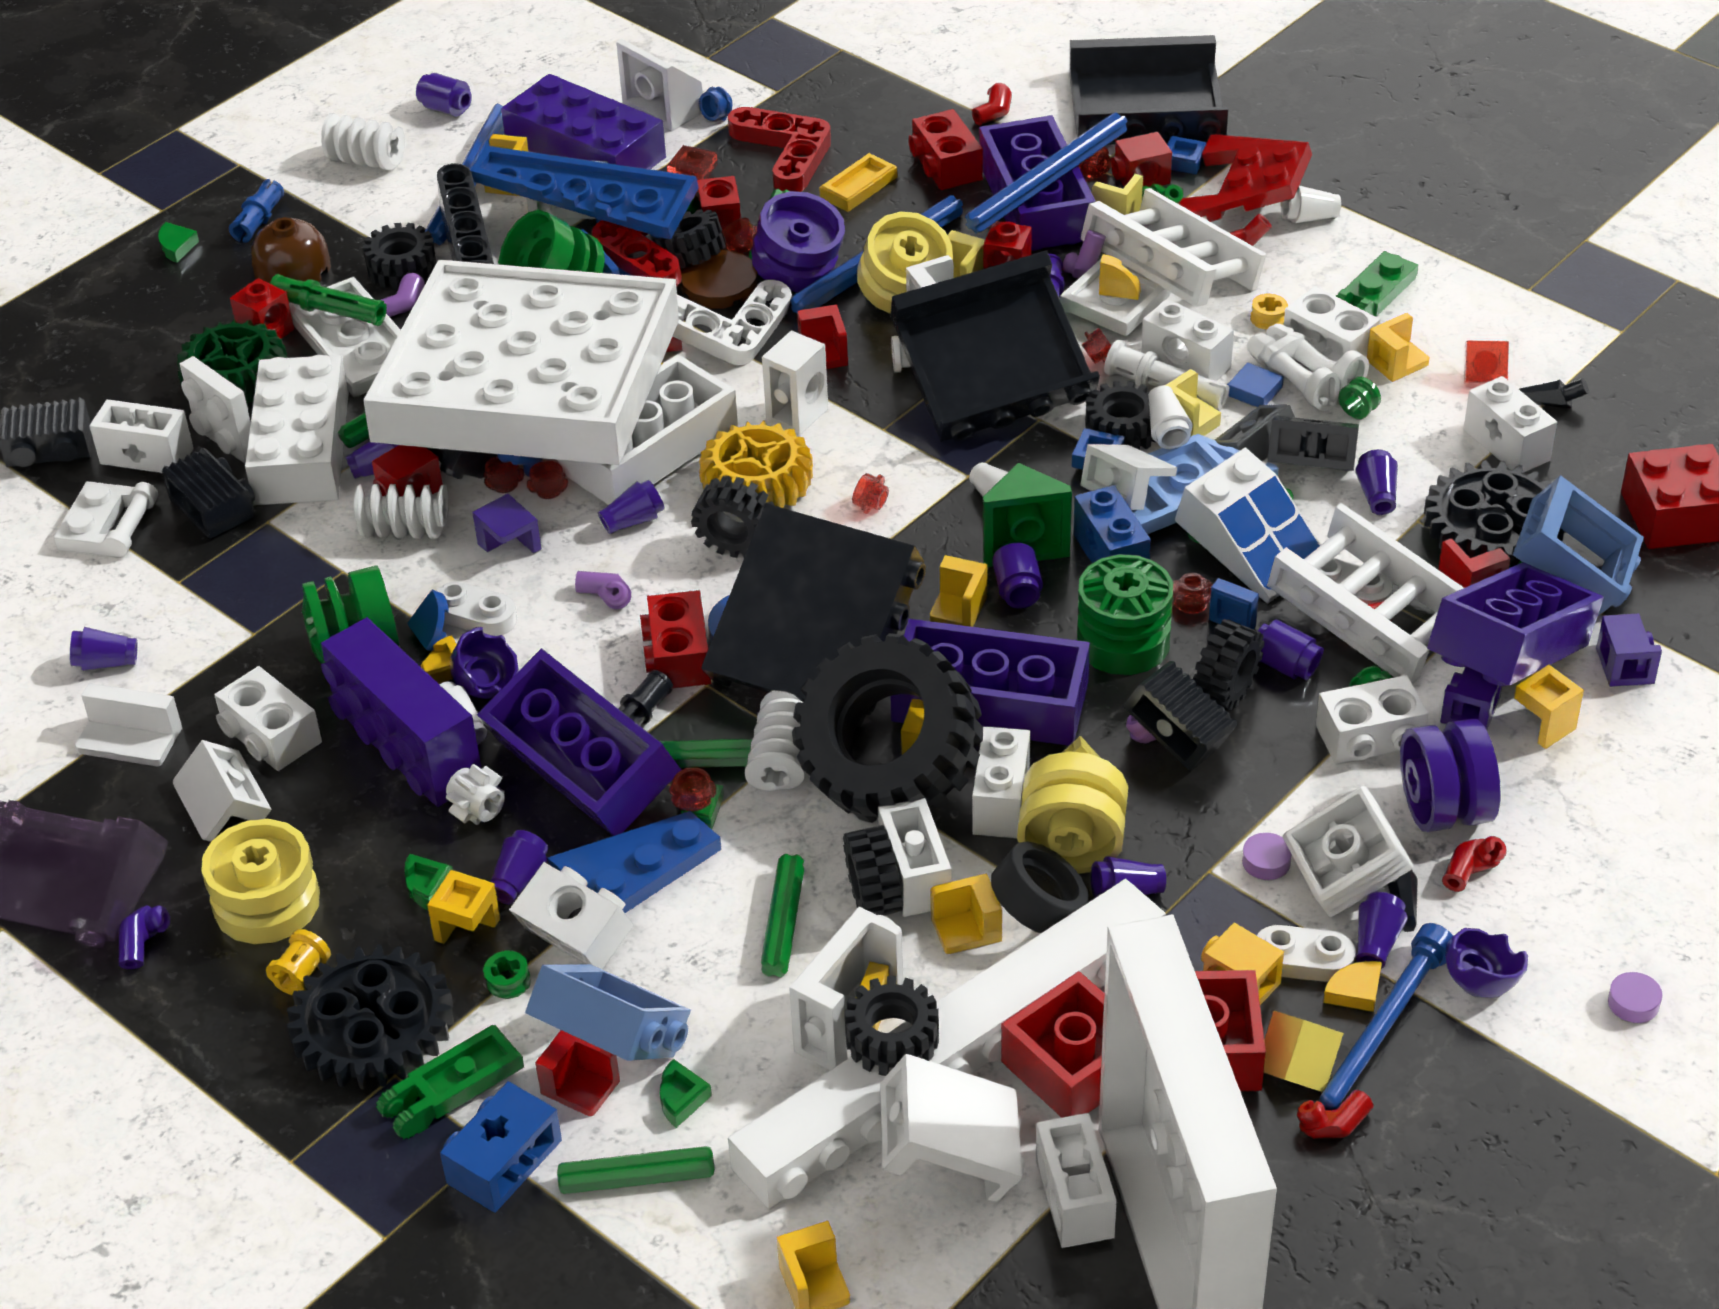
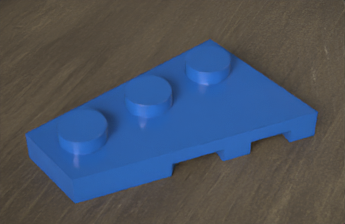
[548,811,722,913]

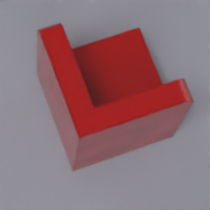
[797,304,848,369]
[1438,539,1510,588]
[535,1030,620,1116]

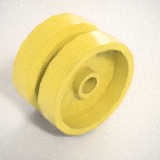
[857,212,953,313]
[1017,751,1128,874]
[201,819,320,944]

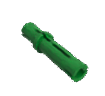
[270,274,387,326]

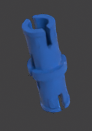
[229,179,284,243]

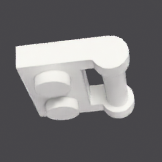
[54,481,158,557]

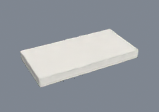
[289,277,401,398]

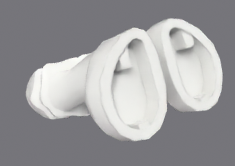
[1247,324,1369,411]

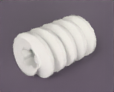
[321,113,405,170]
[354,483,449,539]
[745,690,805,792]

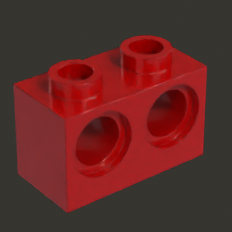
[908,109,983,190]
[640,590,711,689]

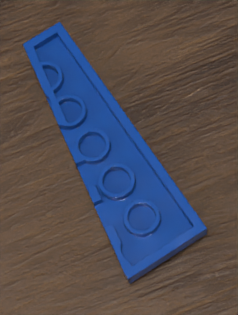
[471,146,699,239]

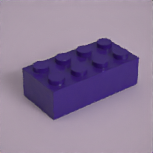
[501,73,666,170]
[979,115,1096,251]
[1427,562,1604,686]
[321,617,482,807]
[890,619,1090,746]
[477,648,681,836]

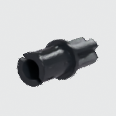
[619,670,673,726]

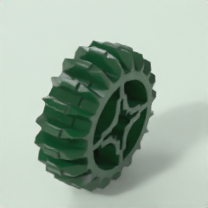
[177,319,287,406]

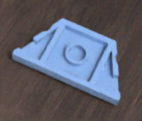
[1132,434,1279,534]

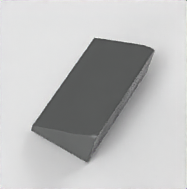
[1215,404,1295,461]

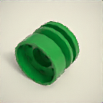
[498,209,605,273]
[1077,554,1173,675]
[301,565,400,664]

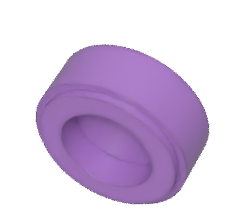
[1242,833,1292,880]
[1608,972,1663,1023]

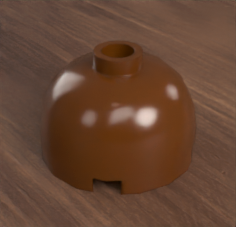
[251,217,331,283]

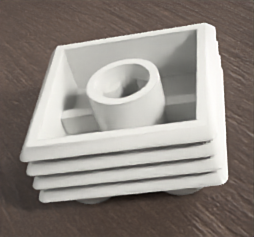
[1282,786,1413,917]

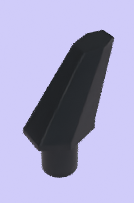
[1519,378,1589,408]
[1387,870,1418,932]

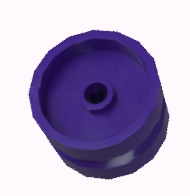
[751,191,845,292]
[1400,719,1501,832]

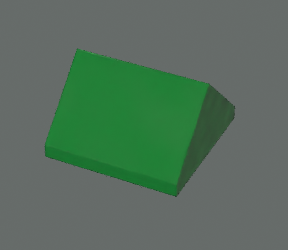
[983,463,1072,567]

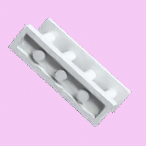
[1080,188,1267,307]
[1267,503,1463,685]

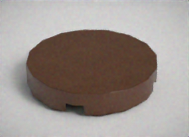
[680,250,758,309]

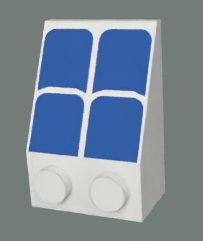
[1175,447,1321,604]

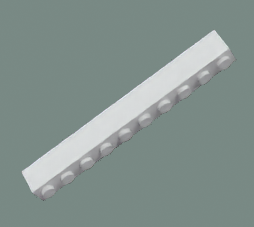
[728,879,1166,1209]

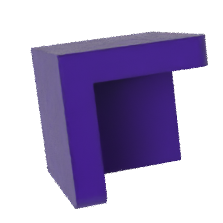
[472,493,542,553]

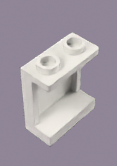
[789,907,903,1070]
[880,1054,1025,1202]

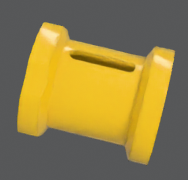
[266,929,331,995]

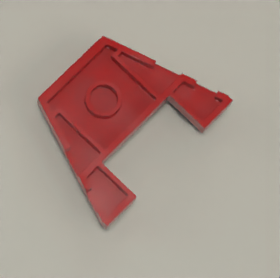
[1179,134,1312,222]

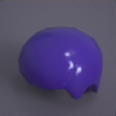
[450,627,519,699]
[1445,928,1528,998]

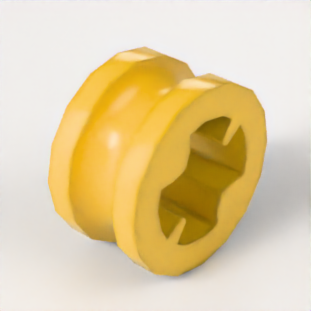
[1250,293,1288,329]

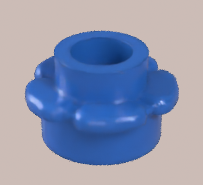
[699,86,733,121]

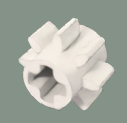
[446,764,505,825]

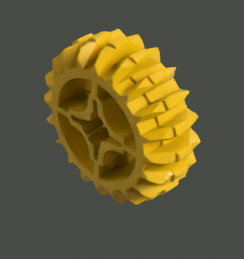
[699,420,813,515]

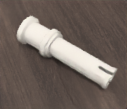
[1104,340,1229,410]

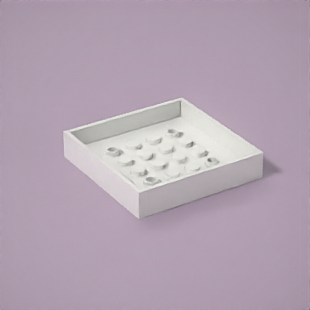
[363,260,679,465]
[1098,914,1277,1309]

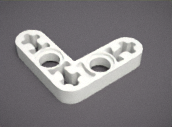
[673,280,792,365]

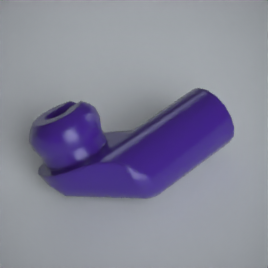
[119,905,170,969]

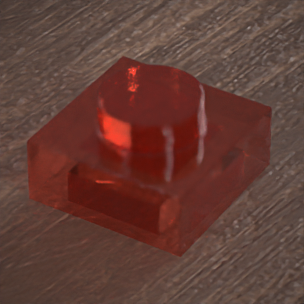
[667,145,718,180]
[1464,340,1509,384]

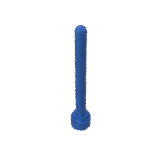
[1320,923,1453,1110]

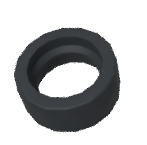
[991,841,1088,933]

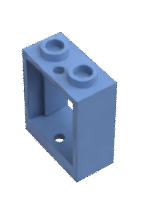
[1513,475,1644,616]
[525,964,691,1061]

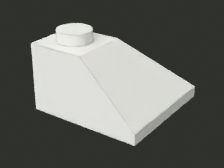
[616,39,703,131]

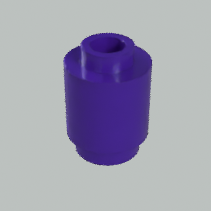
[416,73,472,117]
[992,543,1043,608]
[1258,619,1324,680]

